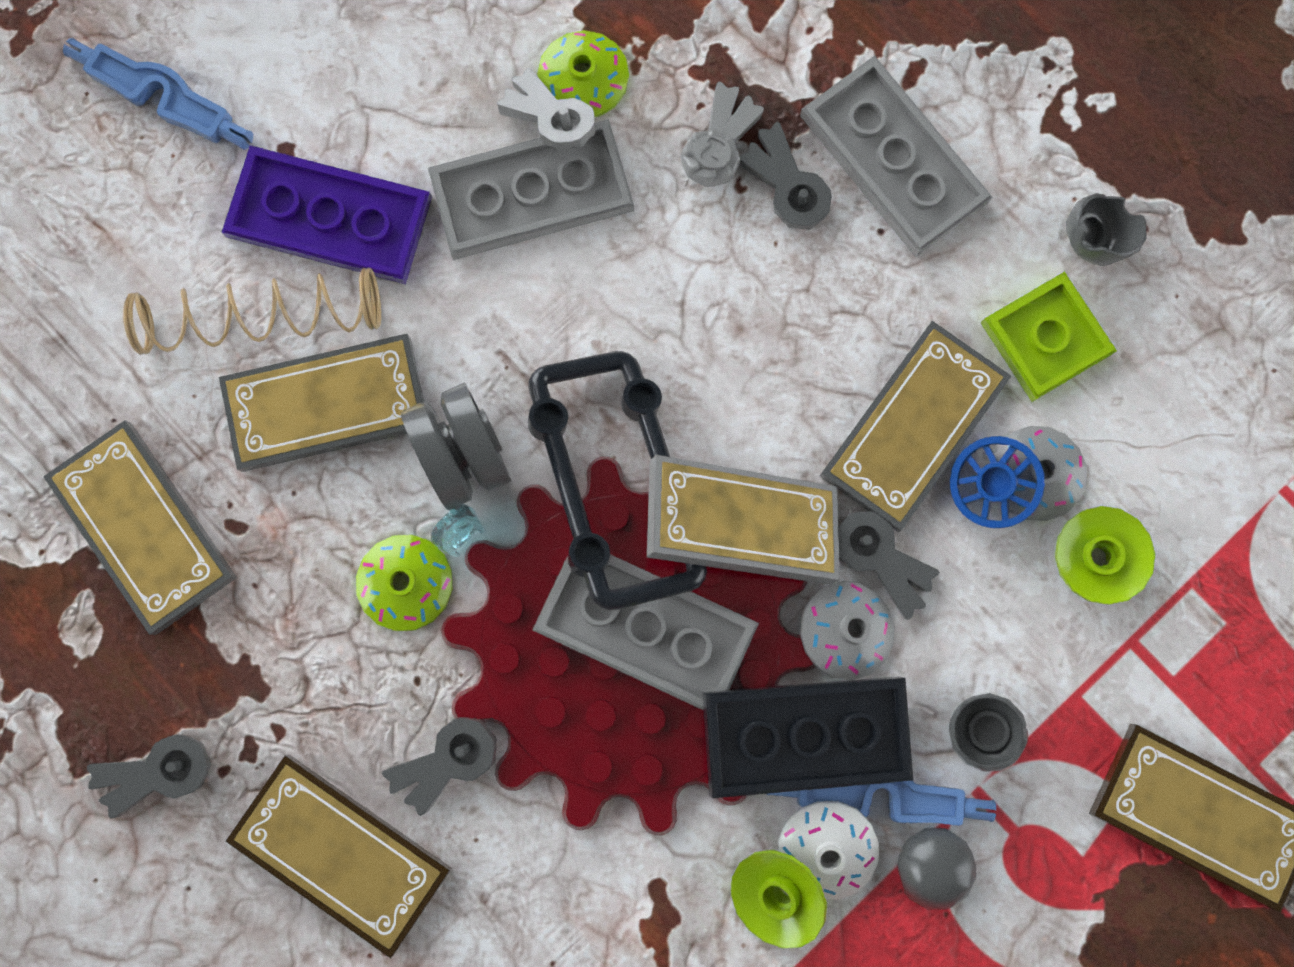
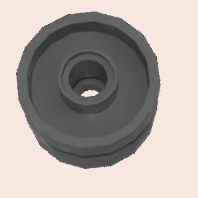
[401,382,512,511]

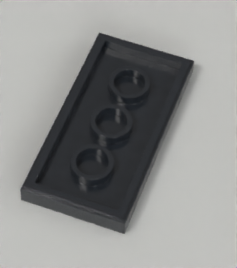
[702,676,913,799]

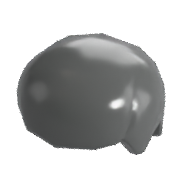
[1066,193,1147,266]
[949,693,1028,772]
[897,828,976,910]

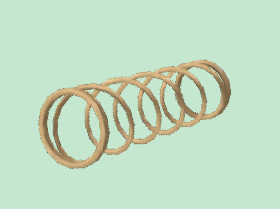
[123,268,381,355]

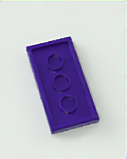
[222,145,432,285]

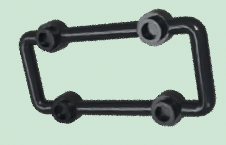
[528,351,707,610]

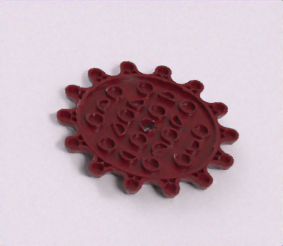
[441,457,816,836]

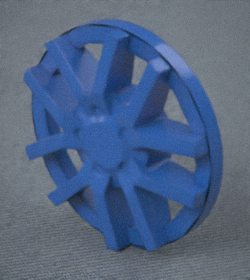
[950,436,1045,528]

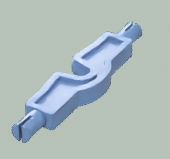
[63,38,254,150]
[767,781,996,826]

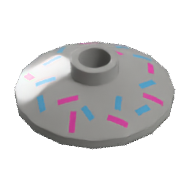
[994,426,1087,521]
[800,581,894,680]

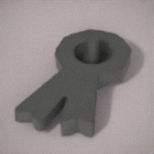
[739,122,832,230]
[838,511,940,620]
[382,717,497,816]
[87,734,211,819]

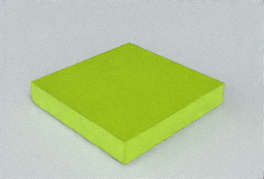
[981,271,1117,402]

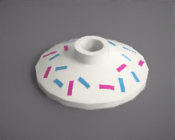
[778,801,879,900]

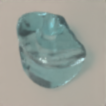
[431,504,484,557]

